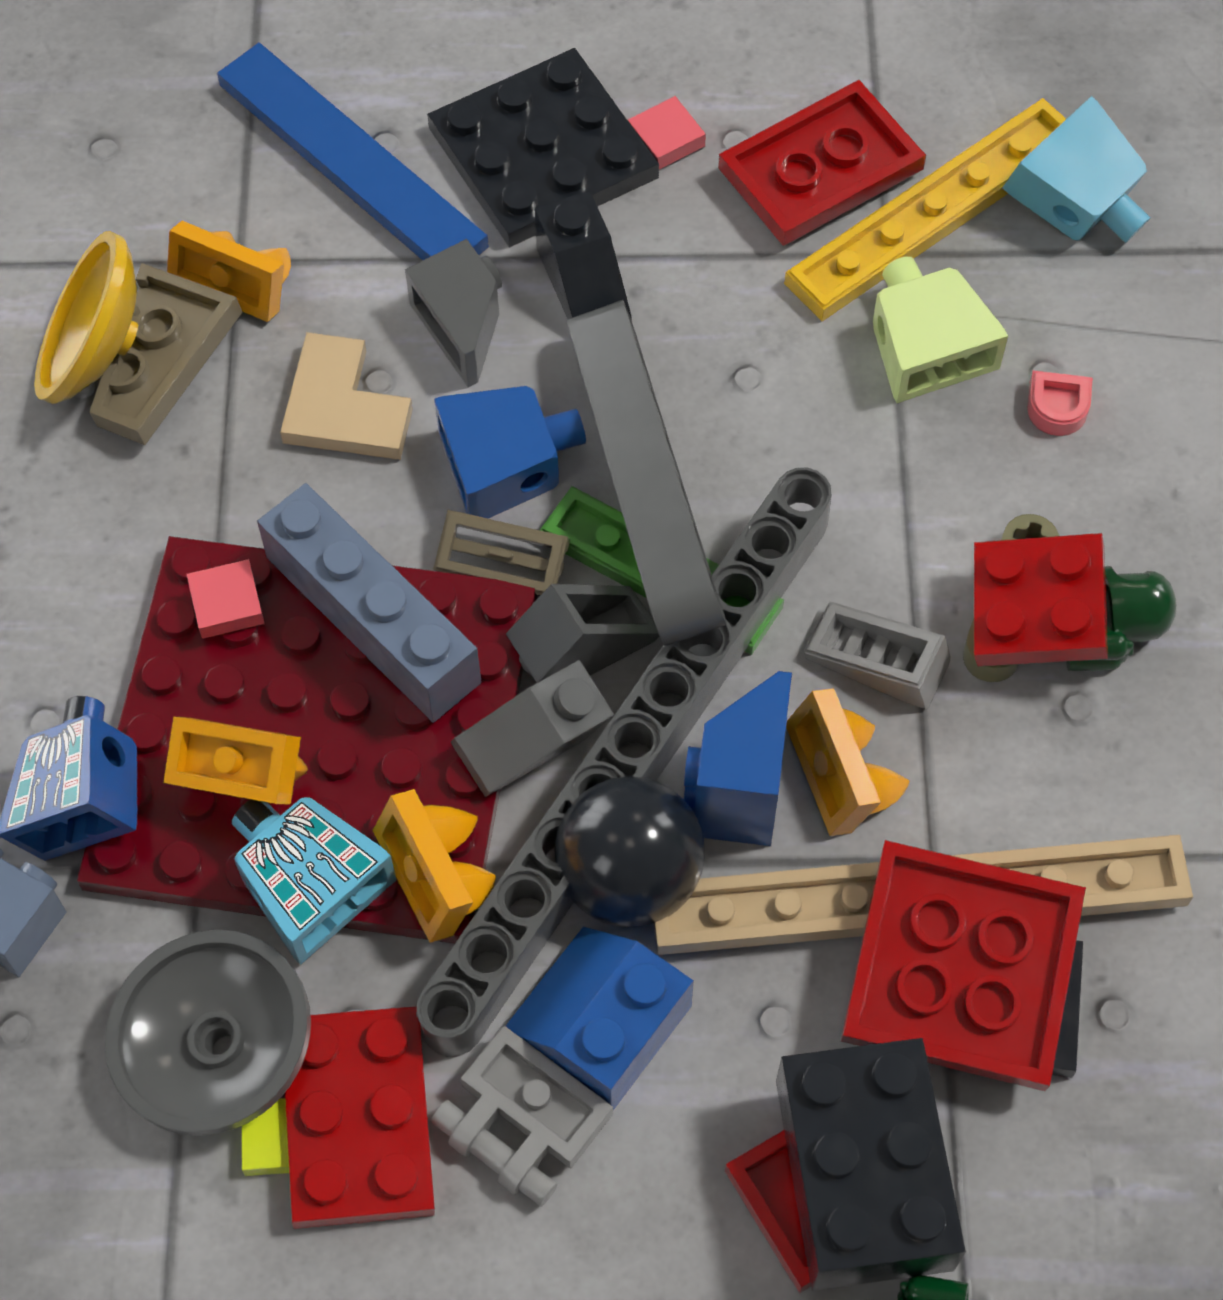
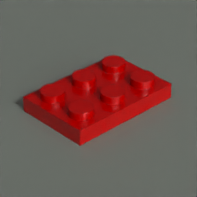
[718,80,926,246]
[285,1006,435,1229]

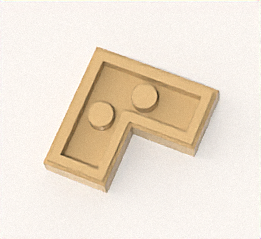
[280,332,413,460]

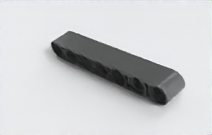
[567,300,727,646]

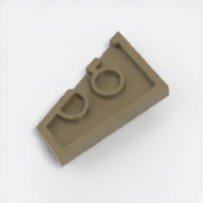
[89,263,242,445]

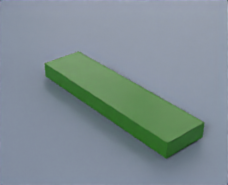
[540,486,784,655]

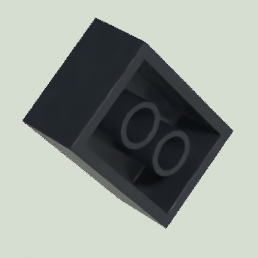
[776,1038,966,1291]

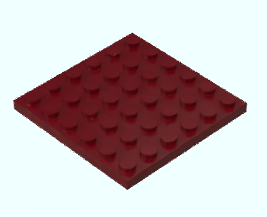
[77,536,537,944]

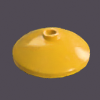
[34,231,138,404]

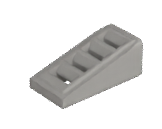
[804,601,951,709]

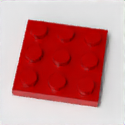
[840,840,1086,1091]

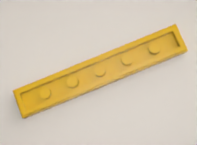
[784,98,1066,322]

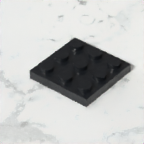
[427,48,659,248]

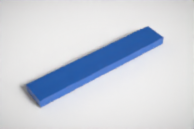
[217,42,489,260]

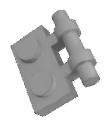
[431,1025,613,1207]

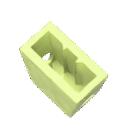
[873,256,1008,403]

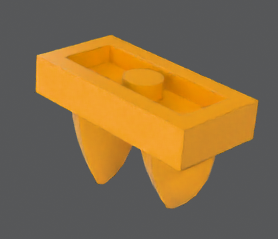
[167,220,291,322]
[786,688,909,836]
[164,717,308,804]
[373,789,496,943]

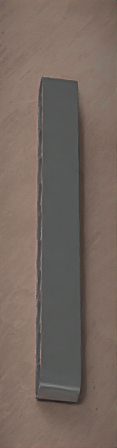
[417,467,832,1057]

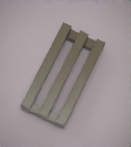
[433,510,570,596]

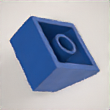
[684,671,792,846]
[505,926,694,1111]

